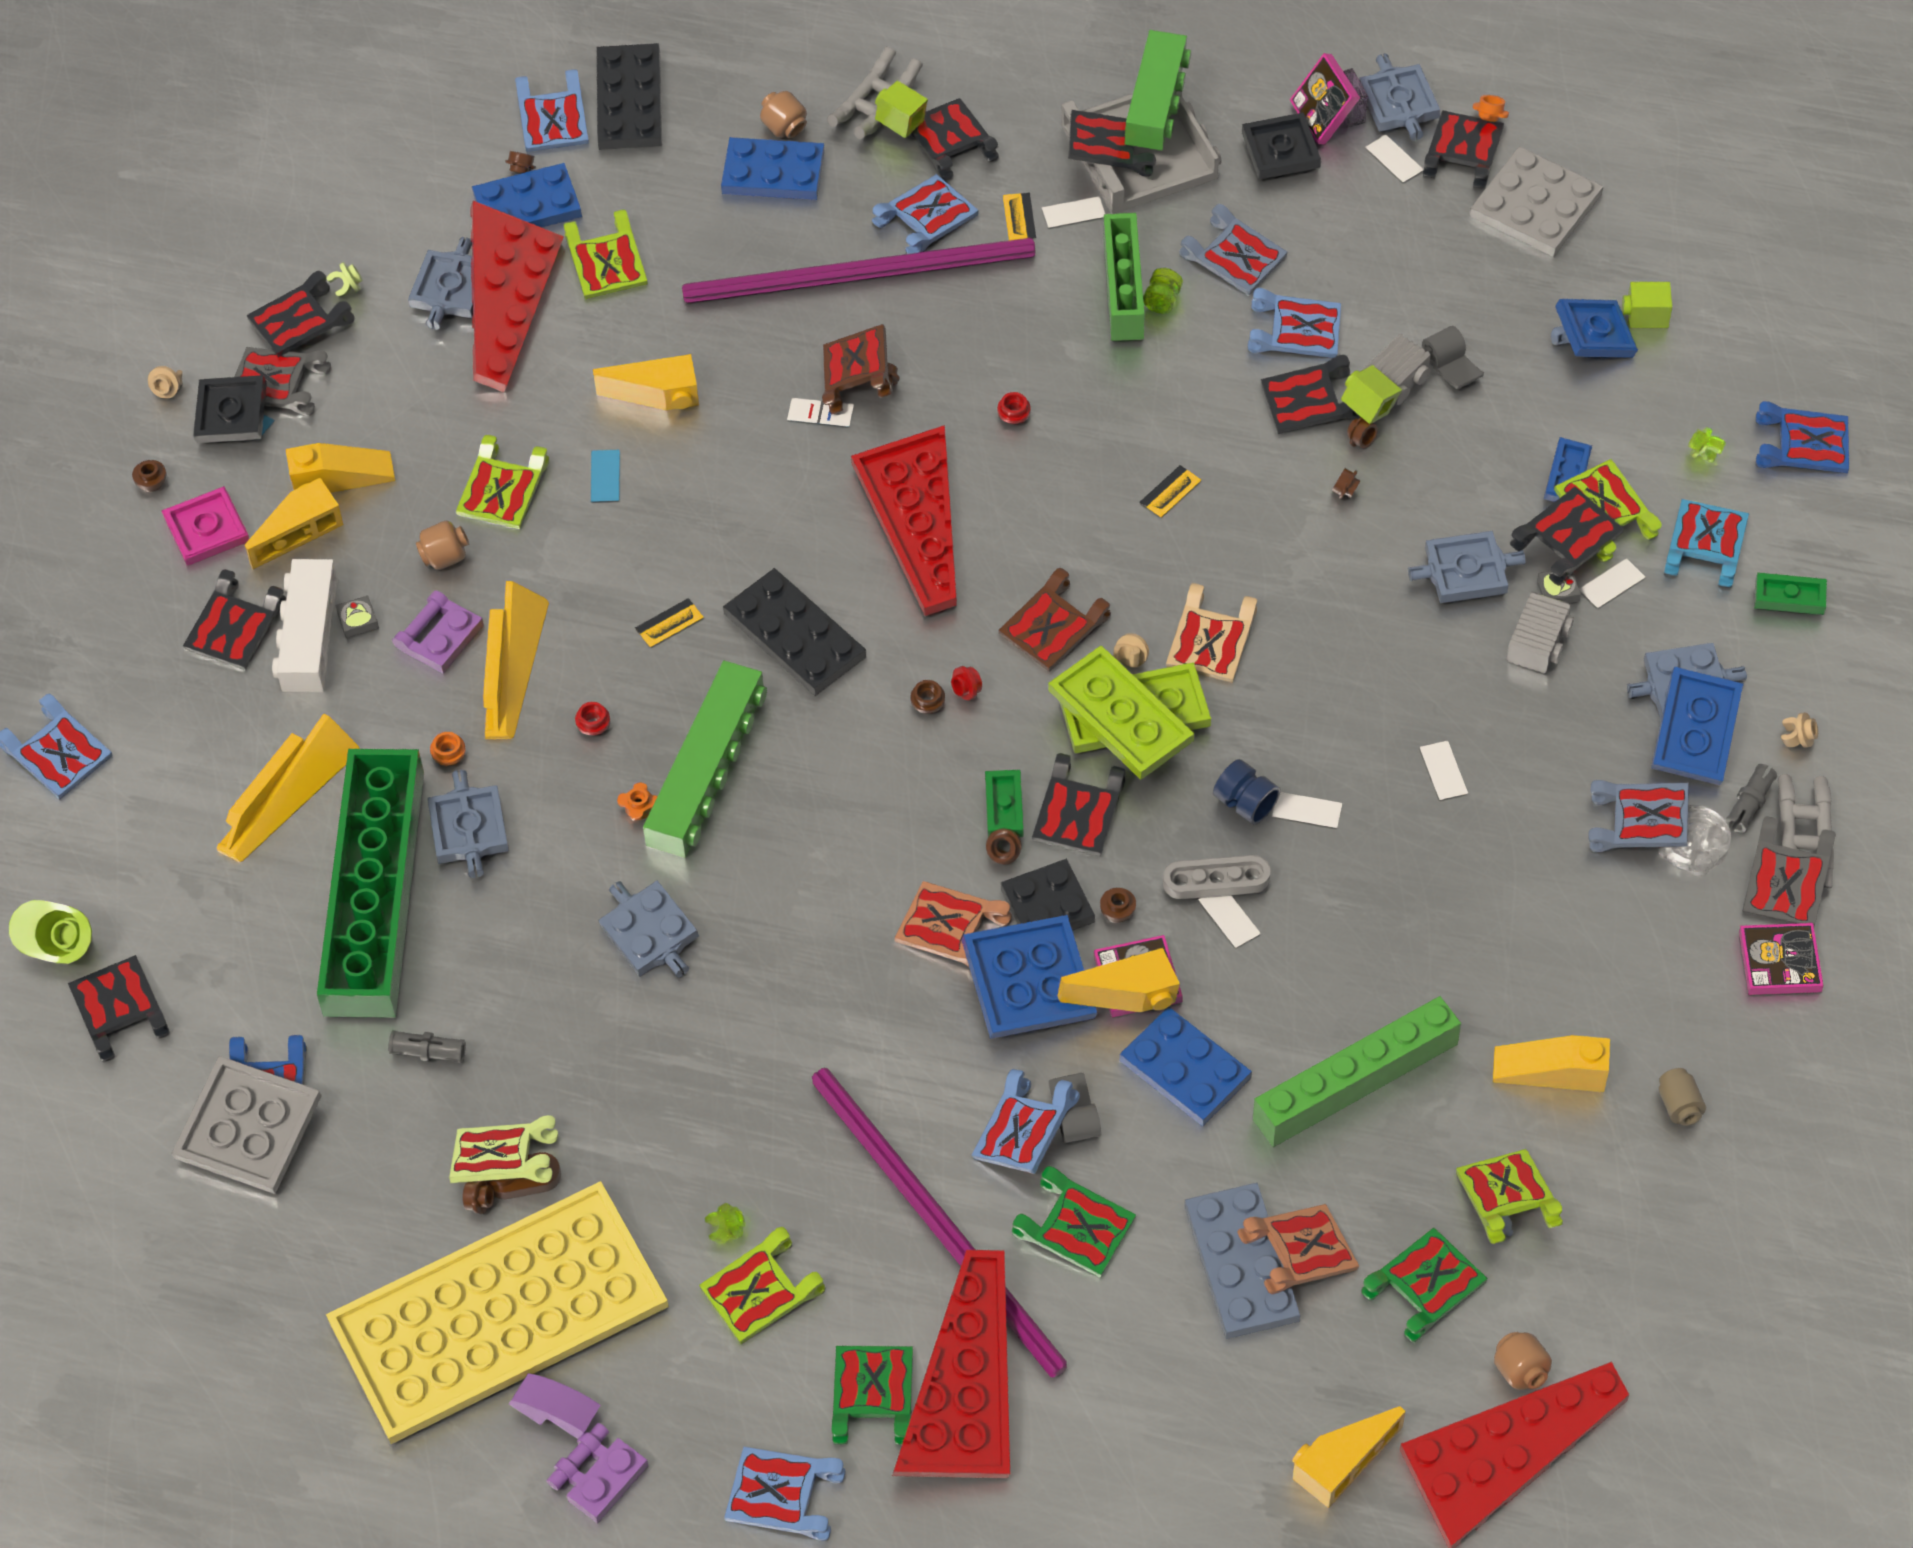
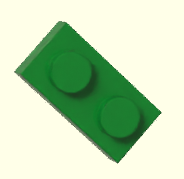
[1754,572,1827,615]
[985,770,1024,837]

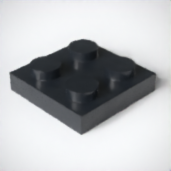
[1242,112,1321,180]
[193,375,267,443]
[1001,858,1095,931]

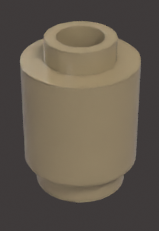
[1659,1068,1706,1126]

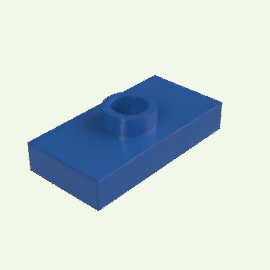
[1543,437,1592,502]

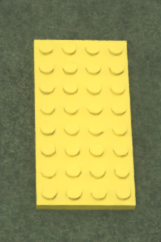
[326,1181,669,1444]

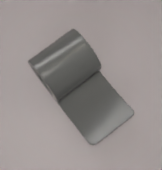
[1422,326,1484,389]
[1049,1073,1101,1143]

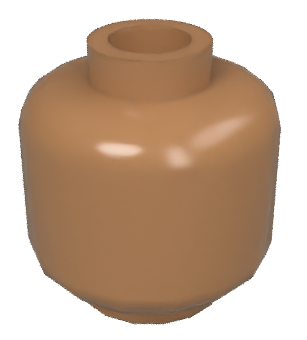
[760,91,807,139]
[416,520,469,570]
[1494,1332,1552,1390]

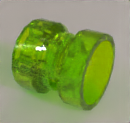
[1143,268,1183,314]

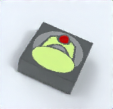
[1537,571,1581,603]
[335,595,379,638]

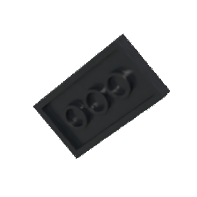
[597,43,662,150]
[723,568,866,696]

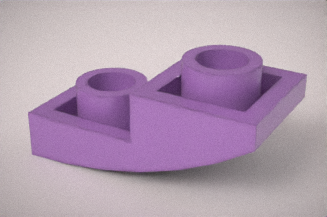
[509,1373,601,1439]

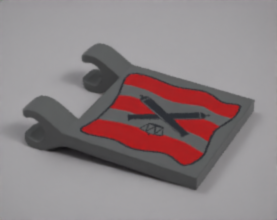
[234,347,331,415]
[1742,816,1836,927]

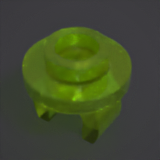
[1688,427,1726,463]
[704,1203,745,1244]

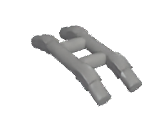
[827,46,923,139]
[1778,774,1834,888]

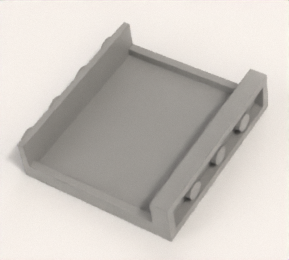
[1061,91,1222,214]

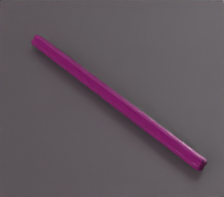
[682,238,1036,303]
[812,1068,1067,1378]

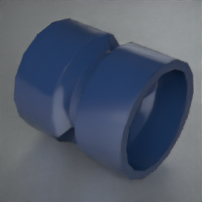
[1213,759,1281,825]

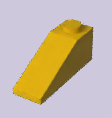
[593,354,699,411]
[286,443,395,493]
[245,478,344,569]
[1057,948,1180,1012]
[1493,1035,1610,1092]
[1292,1406,1406,1508]

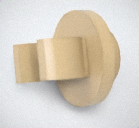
[148,366,183,399]
[1113,633,1149,668]
[1781,712,1818,748]

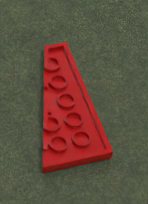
[470,201,564,392]
[851,425,957,616]
[892,1250,1010,1478]
[1400,1361,1629,1548]

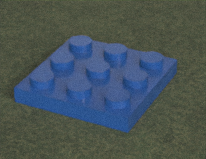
[961,915,1097,1039]

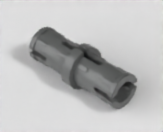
[1725,764,1777,833]
[388,1030,466,1063]

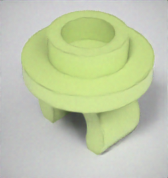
[326,262,363,297]

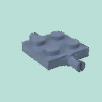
[1359,53,1440,141]
[408,237,473,330]
[1408,531,1526,603]
[1627,643,1747,720]
[427,769,509,878]
[598,880,699,978]

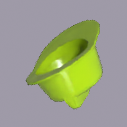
[9,900,93,964]

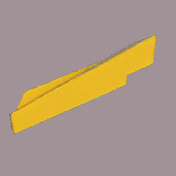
[483,581,549,739]
[217,714,360,862]

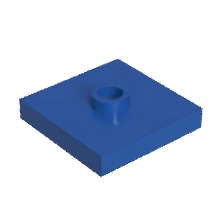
[1555,299,1638,358]

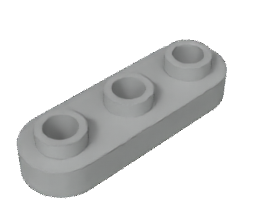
[1163,855,1271,899]

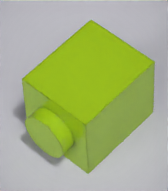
[875,80,928,138]
[1622,282,1673,328]
[1341,365,1402,424]

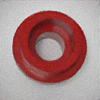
[997,392,1031,424]
[951,666,982,701]
[575,702,610,735]

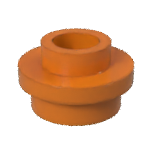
[430,732,466,766]

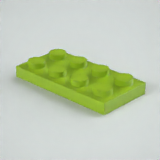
[1048,645,1194,780]
[1060,662,1211,754]

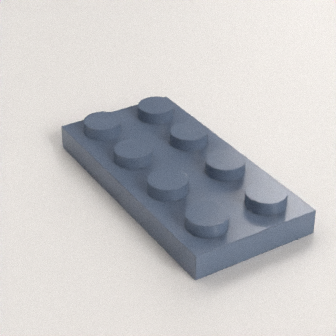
[1184,1183,1300,1339]

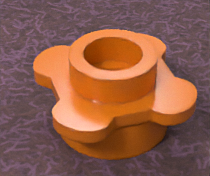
[1472,95,1509,122]
[617,782,658,820]

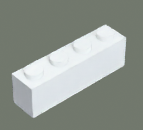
[272,559,338,692]

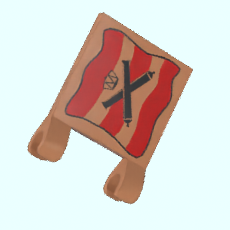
[894,881,1012,967]
[1237,1204,1359,1294]

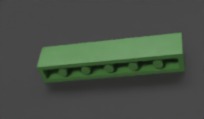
[643,660,767,858]
[1253,996,1461,1148]

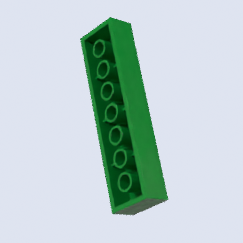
[317,749,424,1018]

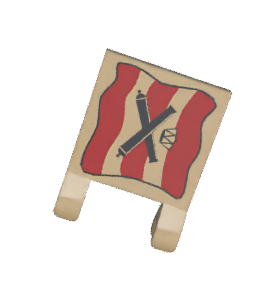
[1166,583,1257,683]

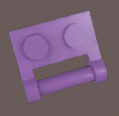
[392,590,484,674]

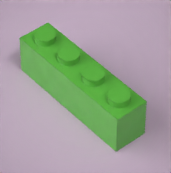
[1125,30,1191,150]
[1103,213,1144,341]

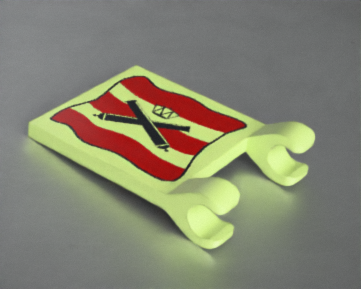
[449,1115,558,1183]

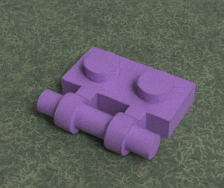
[546,1423,648,1524]

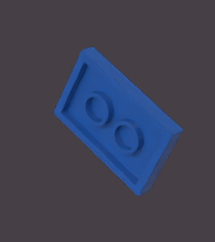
[721,137,825,200]
[472,163,582,228]
[1651,667,1743,785]
[1119,1007,1252,1127]

